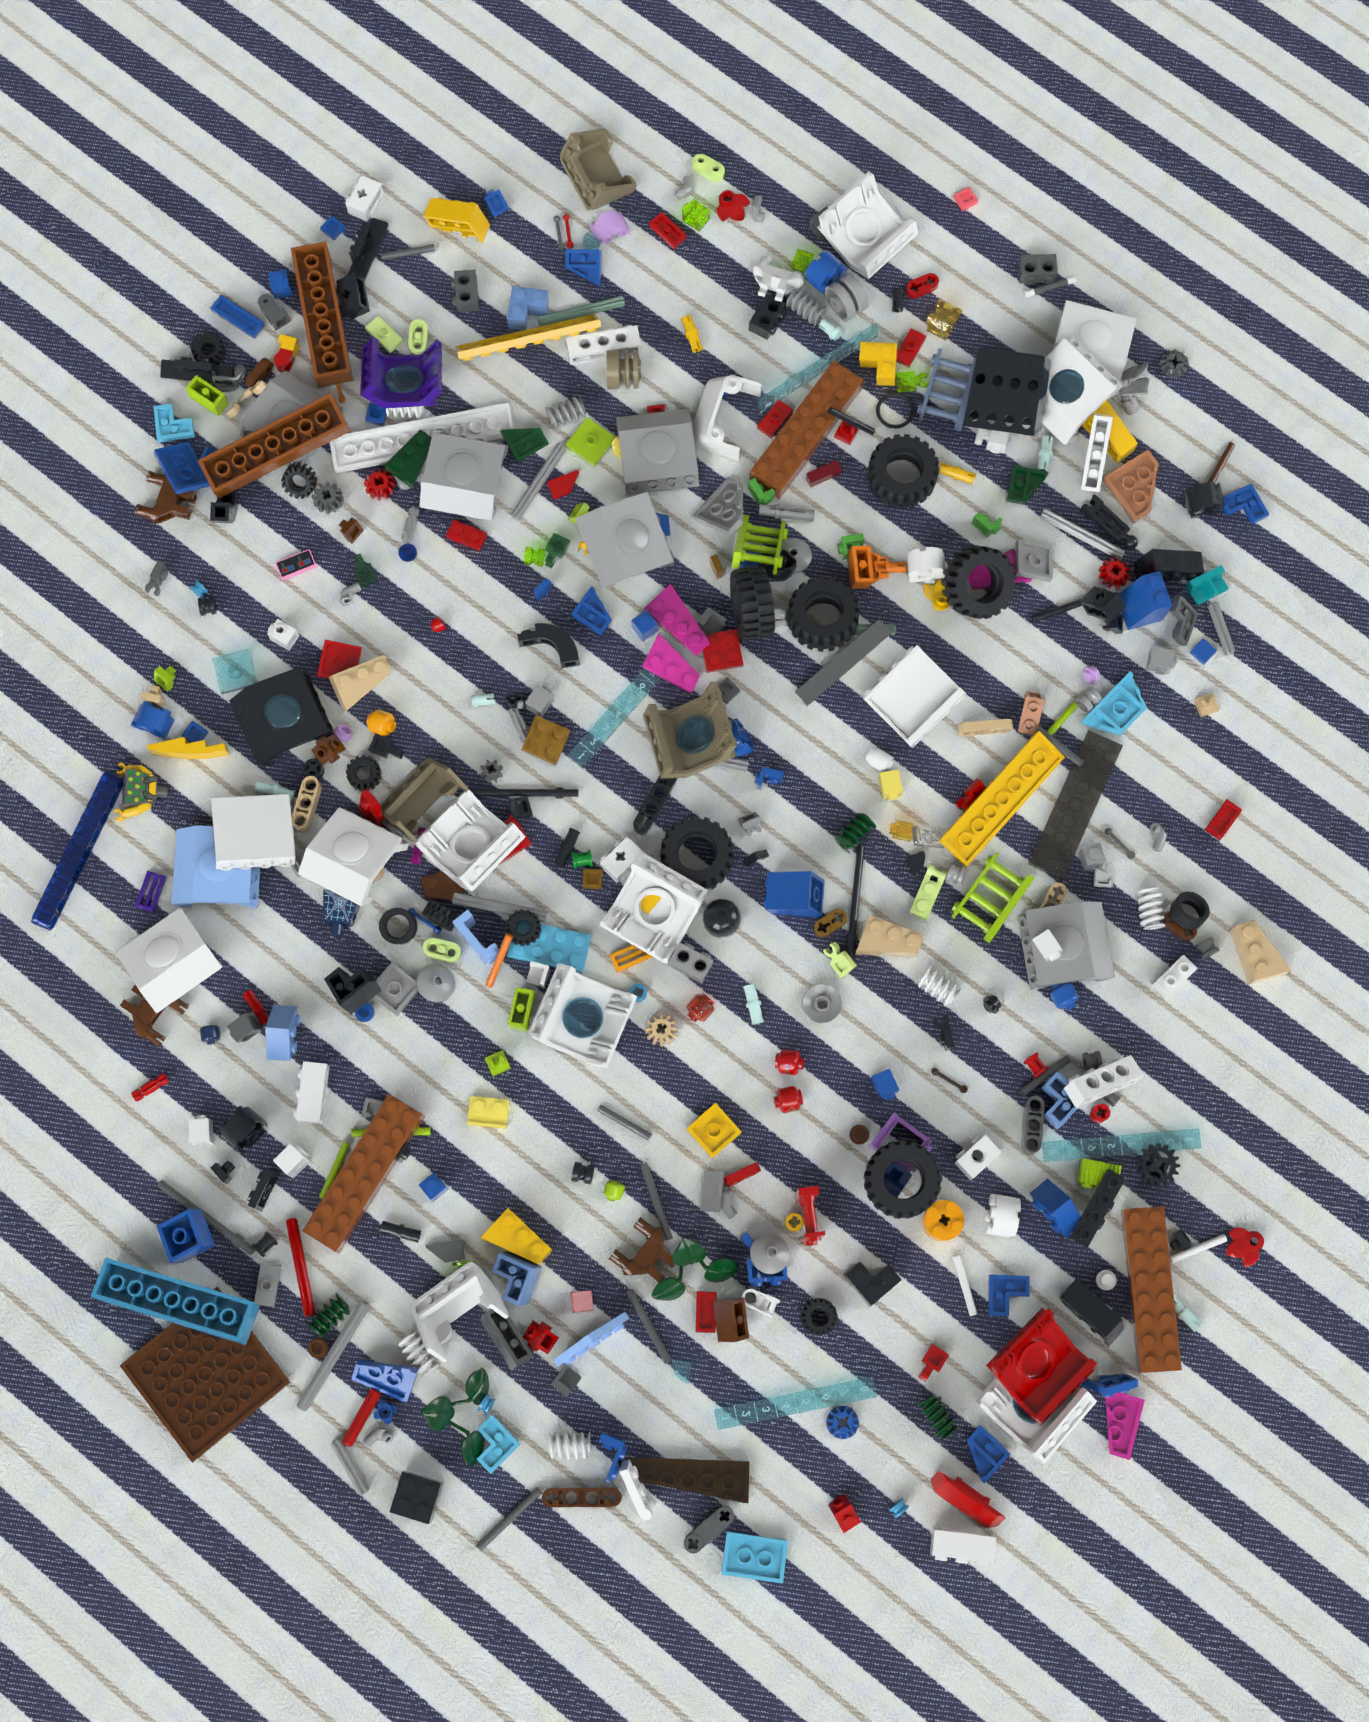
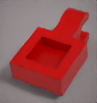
[955,778,986,811]
[918,1344,949,1382]

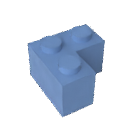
[507,286,549,331]
[265,1005,301,1061]
[1041,1072,1078,1130]
[492,1251,542,1306]

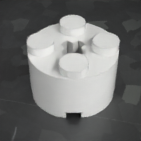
[907,547,946,585]
[985,1194,1021,1238]

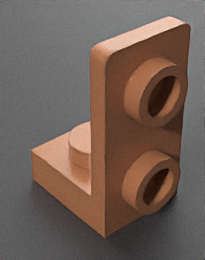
[1018,691,1045,735]

